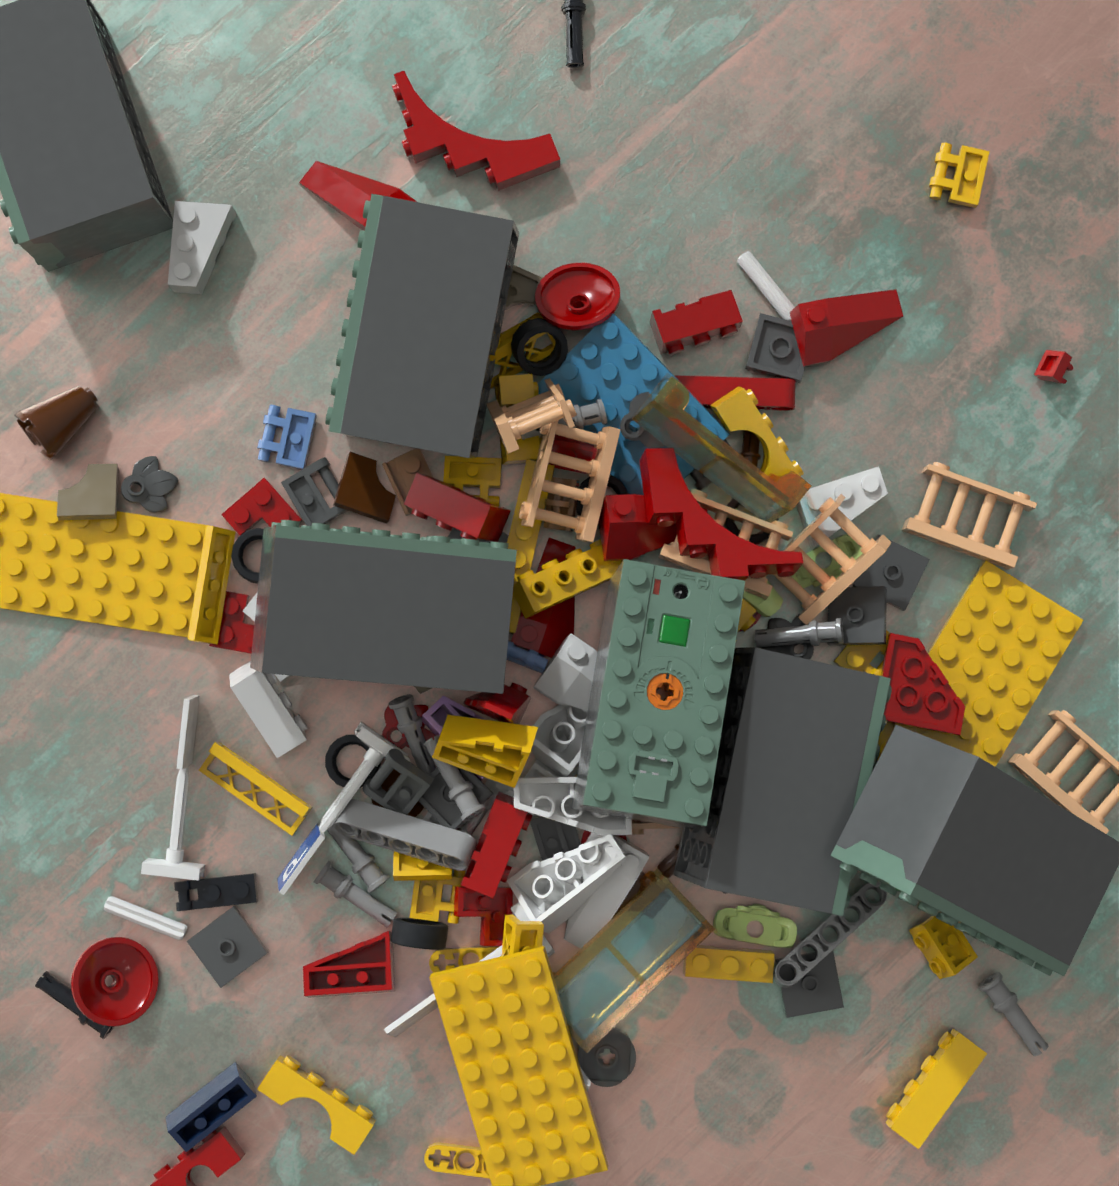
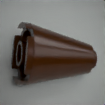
[14,386,98,460]

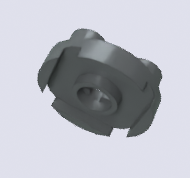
[578,1026,636,1087]

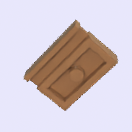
[382,448,433,516]

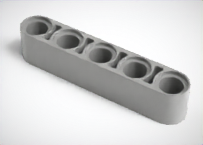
[334,799,477,871]
[773,882,887,988]

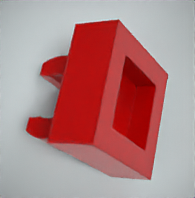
[1034,350,1073,384]

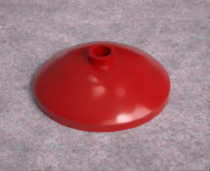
[535,263,621,330]
[71,937,158,1026]

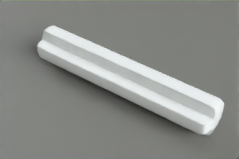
[737,251,795,321]
[104,896,187,940]

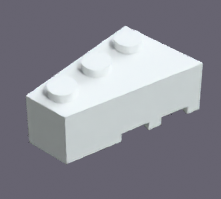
[168,201,237,294]
[229,661,308,758]

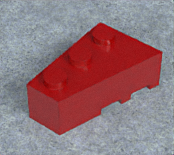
[650,290,743,356]
[404,473,511,542]
[461,792,533,898]
[303,931,395,998]

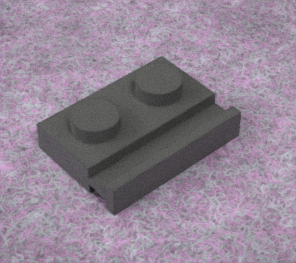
[530,816,581,861]

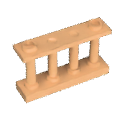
[486,378,577,453]
[519,420,621,542]
[901,462,1037,570]
[659,489,793,599]
[773,494,891,625]
[1008,710,1119,834]

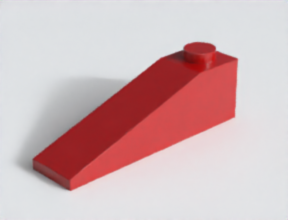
[299,161,417,231]
[789,289,903,367]
[599,494,708,561]
[511,537,576,658]
[463,682,531,724]

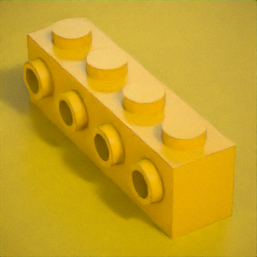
[513,539,622,619]
[885,1028,987,1149]

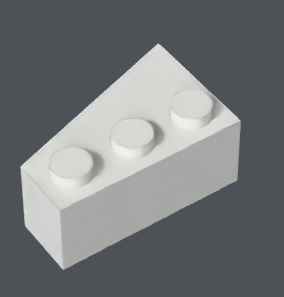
[793,466,888,550]

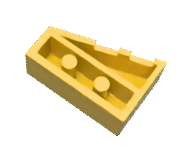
[432,715,538,788]

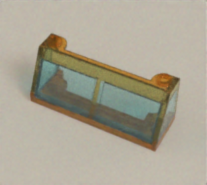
[631,373,812,523]
[552,868,715,1053]

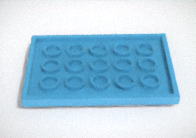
[538,313,730,495]

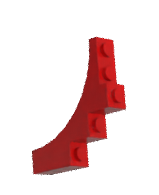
[392,71,560,191]
[639,448,803,581]

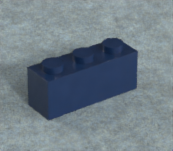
[165,1062,257,1152]

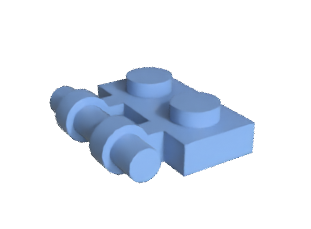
[257,405,317,470]
[506,640,548,674]

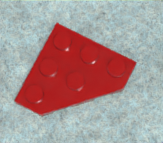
[881,633,965,735]

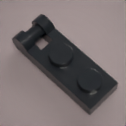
[174,873,258,911]

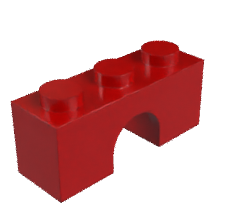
[150,1126,245,1186]

